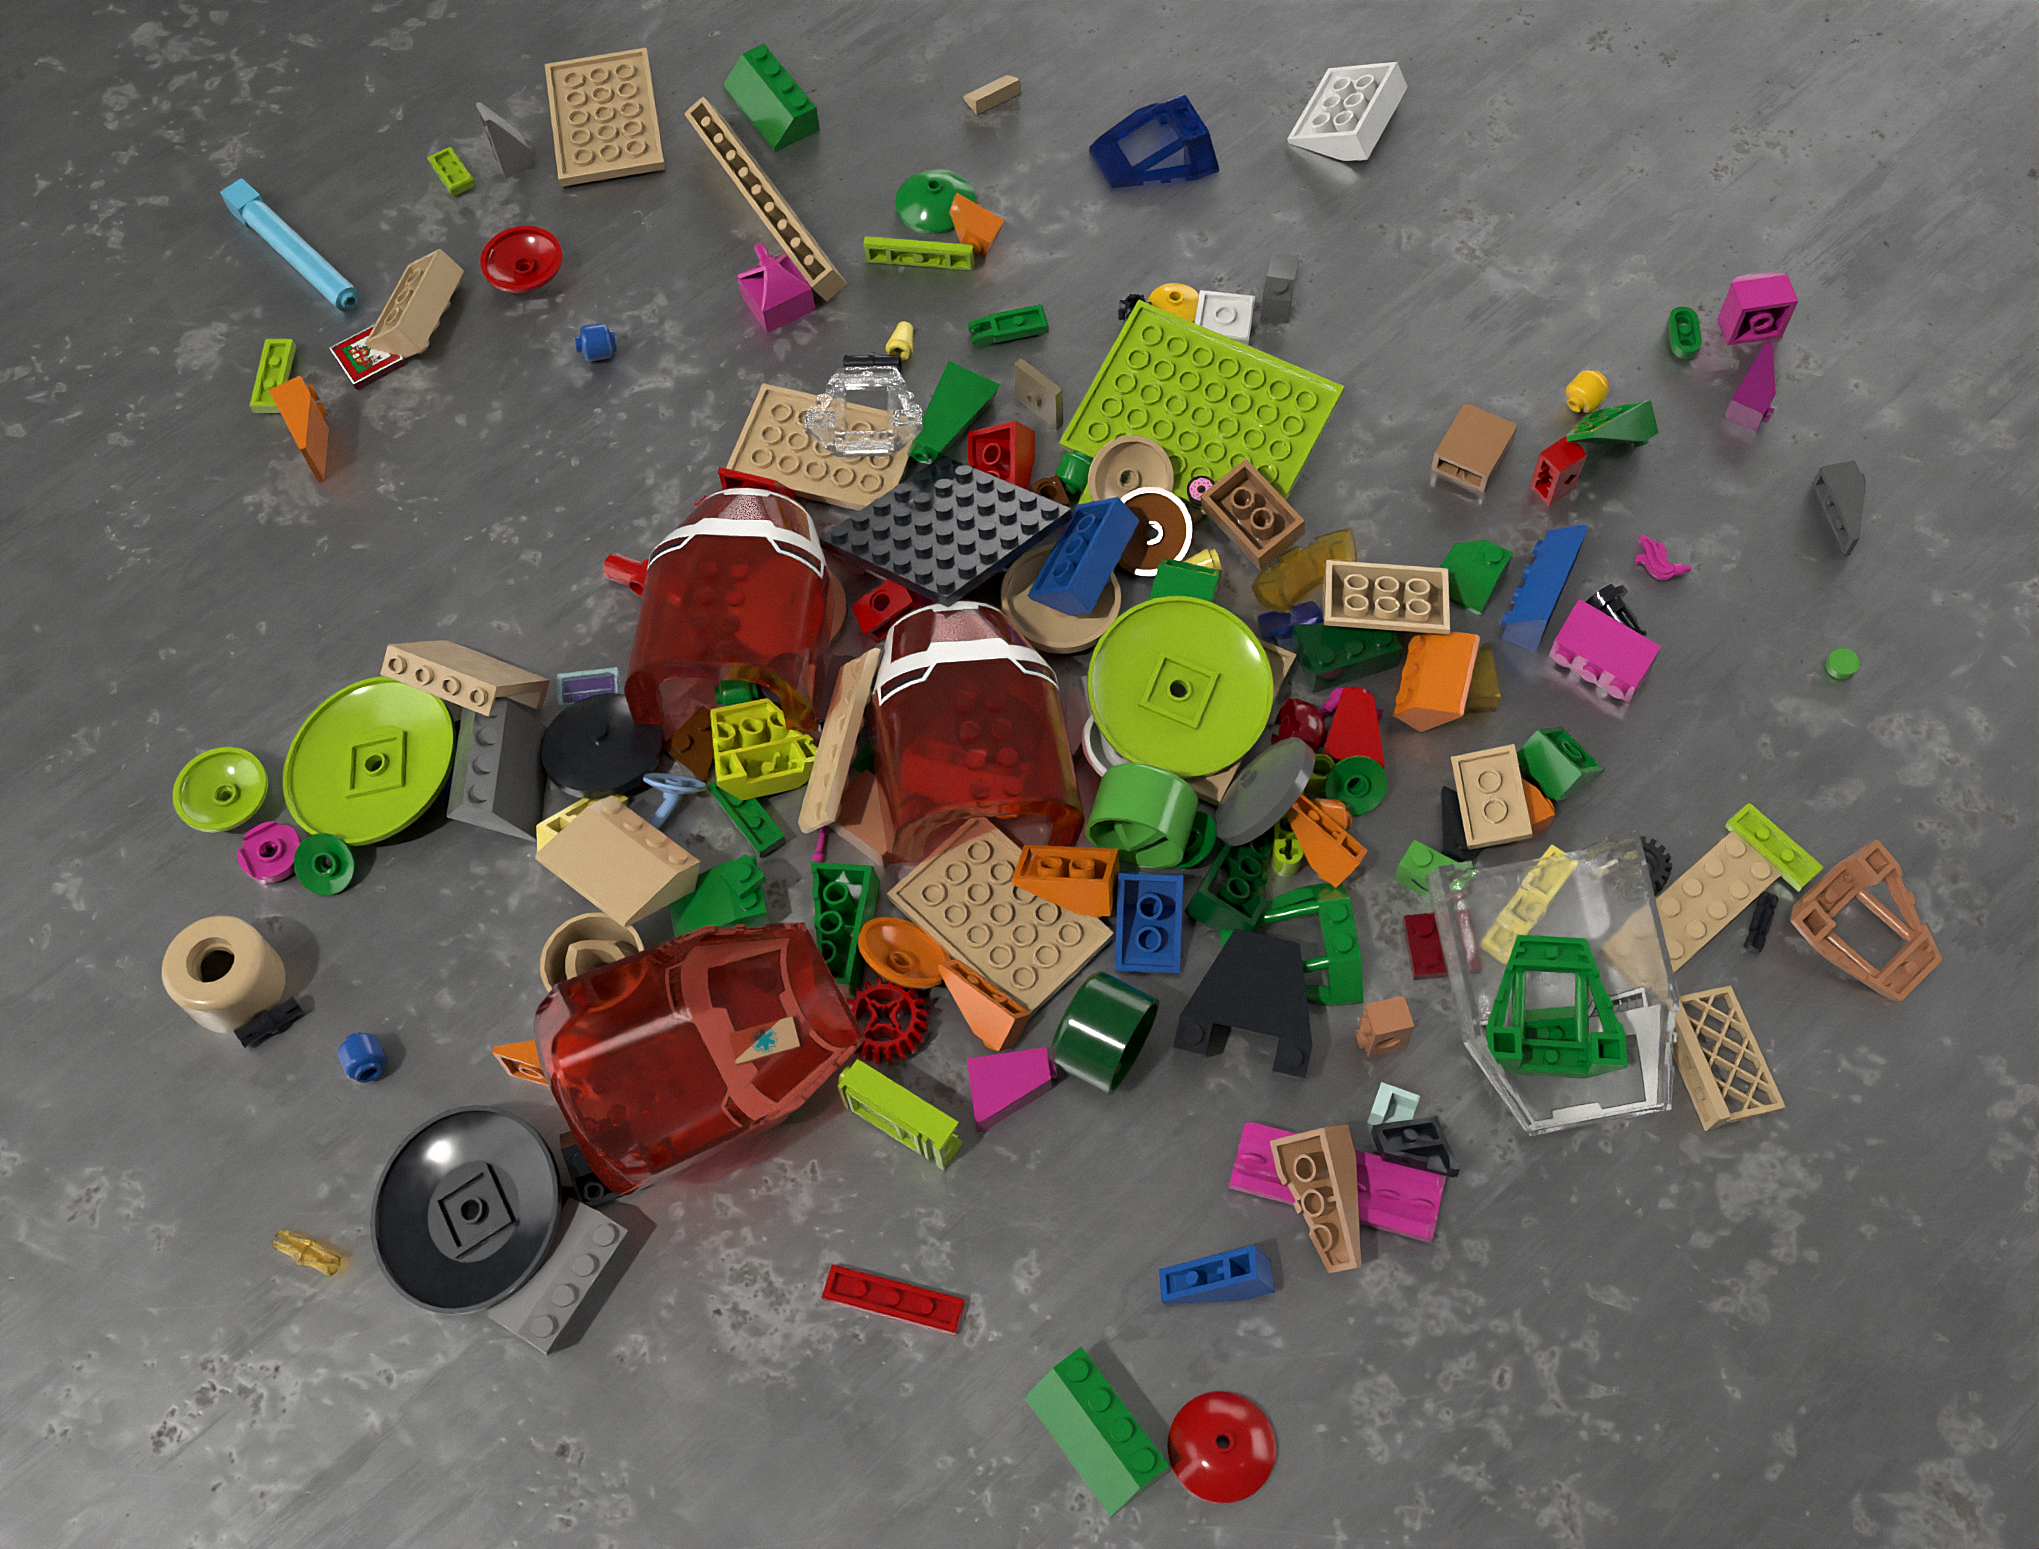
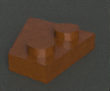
[664,706,715,784]

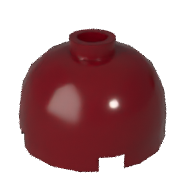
[1271,698,1328,754]

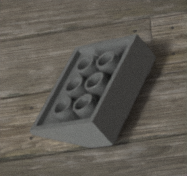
[447,697,548,842]

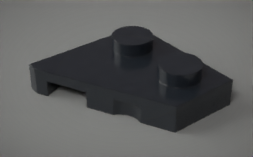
[1440,786,1481,868]
[1370,1116,1460,1178]

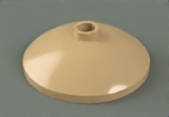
[1088,435,1174,501]

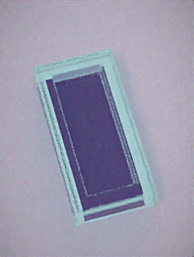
[557,667,620,705]

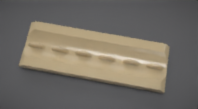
[798,647,880,834]

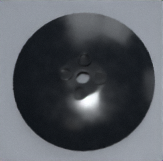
[370,1105,562,1315]

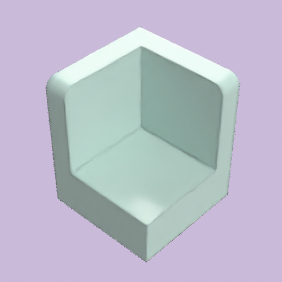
[1367,1082,1420,1125]

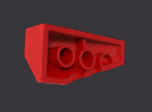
[968,421,1035,490]

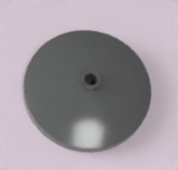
[1213,737,1315,846]

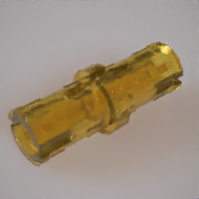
[271,1229,342,1277]

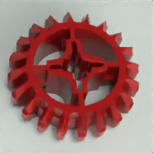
[840,977,929,1065]

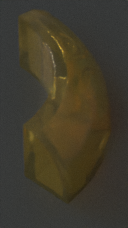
[1251,527,1357,613]

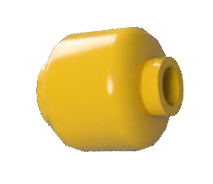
[1565,370,1609,413]

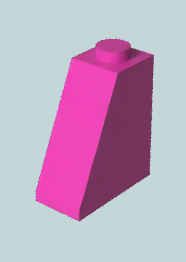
[967,1047,1057,1133]

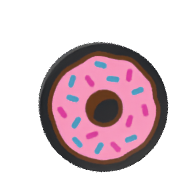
[1187,476,1215,507]

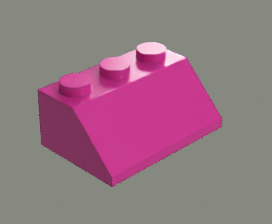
[1549,599,1662,703]

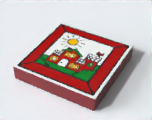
[329,325,406,390]

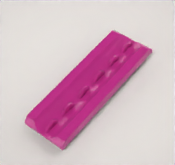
[1229,1122,1446,1243]

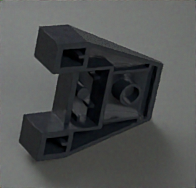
[1173,929,1313,1080]

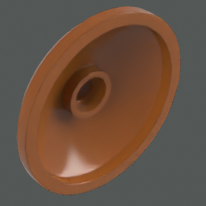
[1118,487,1194,577]

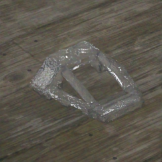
[805,366,923,458]

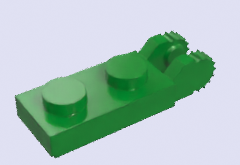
[968,304,1049,348]

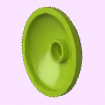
[172,747,268,833]

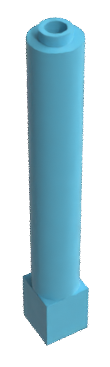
[220,178,359,311]

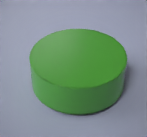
[1825,648,1860,680]

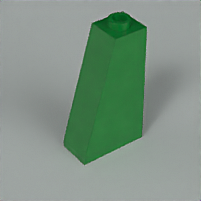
[907,361,1001,465]

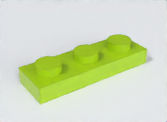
[250,339,296,413]
[1725,802,1824,892]

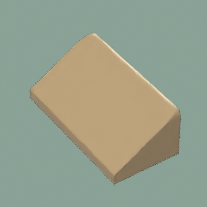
[963,75,1021,115]

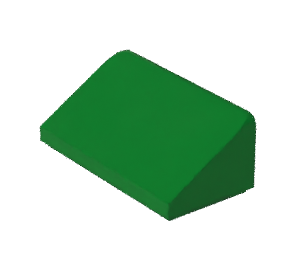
[1525,1006,1589,1041]

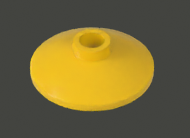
[1147,283,1199,323]

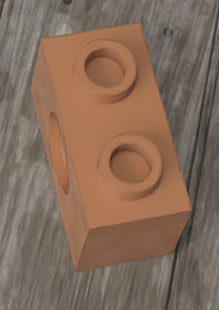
[1355,996,1415,1058]

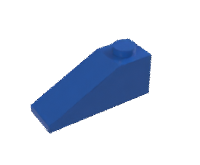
[1159,1245,1275,1304]

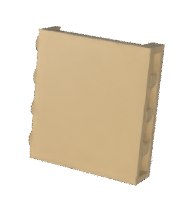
[380,640,550,716]

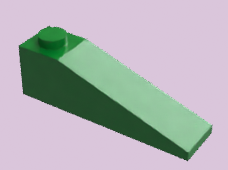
[1566,400,1659,448]

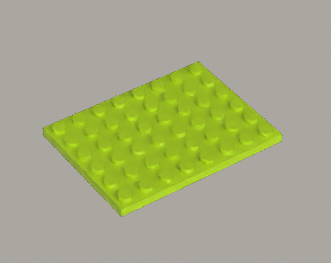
[1059,300,1345,510]

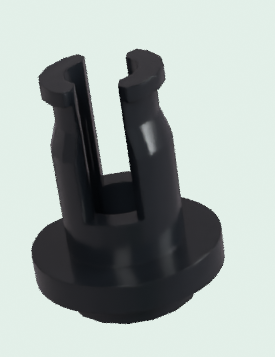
[1586,584,1647,636]

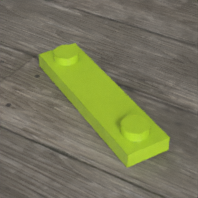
[863,236,974,271]

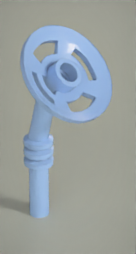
[643,773,706,829]

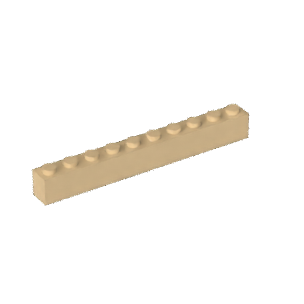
[684,96,847,301]

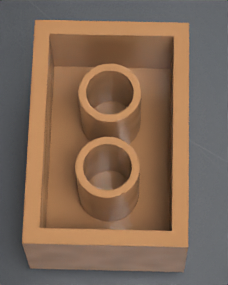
[1200,459,1305,571]

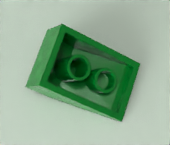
[669,855,772,949]

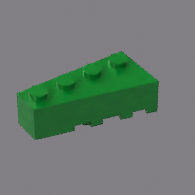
[811,862,881,999]

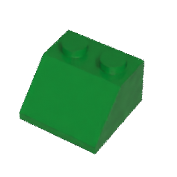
[1517,726,1606,801]

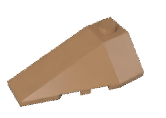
[1270,1124,1361,1273]

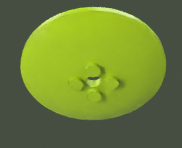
[1087,596,1273,779]
[283,676,457,846]

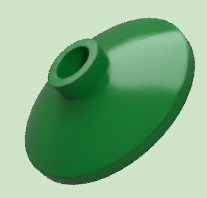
[1324,756,1388,815]
[1173,811,1217,869]
[294,833,355,895]

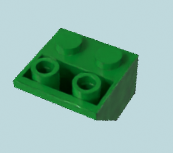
[1148,558,1222,604]

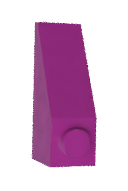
[1724,340,1776,431]

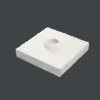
[1195,290,1255,345]

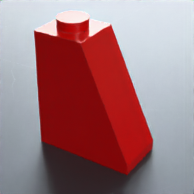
[1322,686,1385,769]

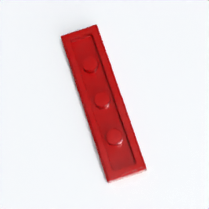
[821,1264,965,1336]

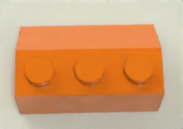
[1393,631,1480,732]

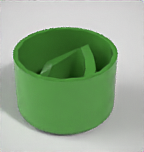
[1085,763,1198,869]

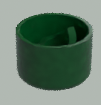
[1050,971,1160,1095]

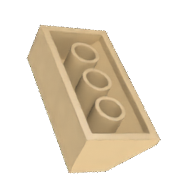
[365,249,464,358]

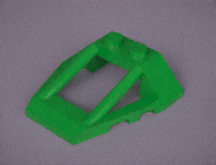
[1219,882,1363,1007]
[1485,934,1628,1079]

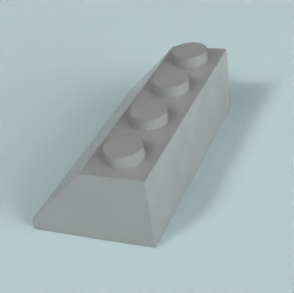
[488,1197,628,1355]

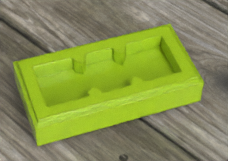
[427,146,476,197]

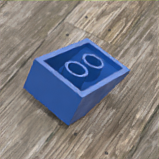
[1115,871,1184,973]

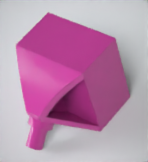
[737,242,815,333]
[1717,272,1798,346]

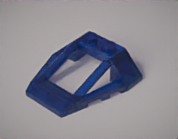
[1089,94,1219,188]

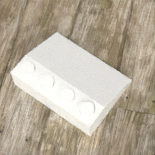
[1287,62,1408,161]

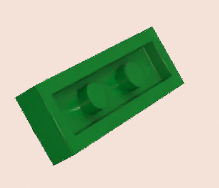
[707,780,786,858]

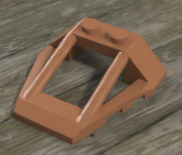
[1790,839,1943,1002]

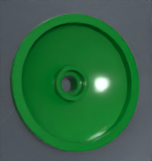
[895,169,976,234]

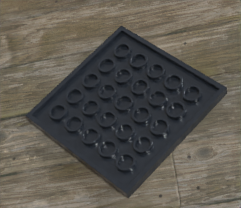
[819,455,1072,607]

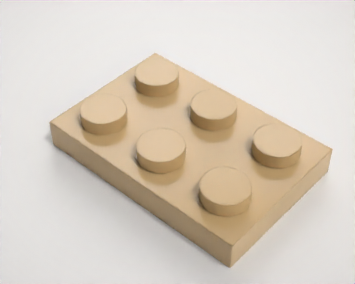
[1451,744,1533,850]

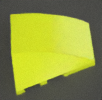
[710,698,818,801]

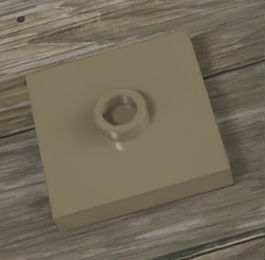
[1014,358,1063,430]

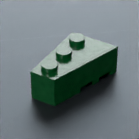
[1290,625,1402,693]

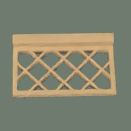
[1656,985,1786,1132]

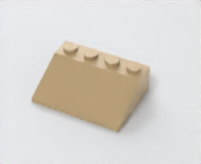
[1322,560,1450,634]
[535,795,701,928]

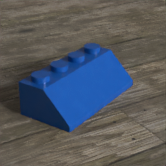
[1027,497,1139,616]
[1500,524,1589,652]

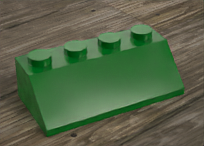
[723,43,820,152]
[1025,1346,1169,1518]

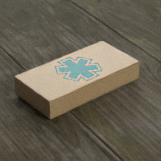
[729,1016,801,1066]

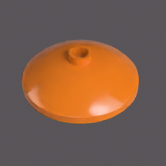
[858,917,951,989]

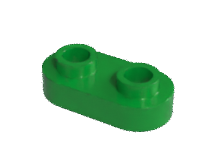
[1667,307,1702,359]

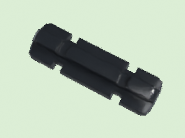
[1744,891,1778,953]

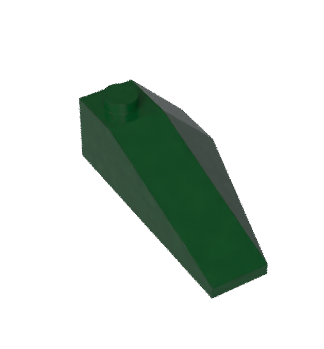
[1184,826,1273,930]

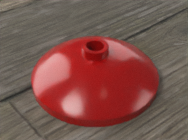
[480,226,563,293]
[1167,1391,1276,1504]

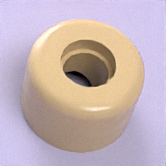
[540,912,655,1031]
[162,915,286,1033]

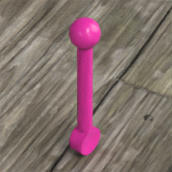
[812,825,827,863]

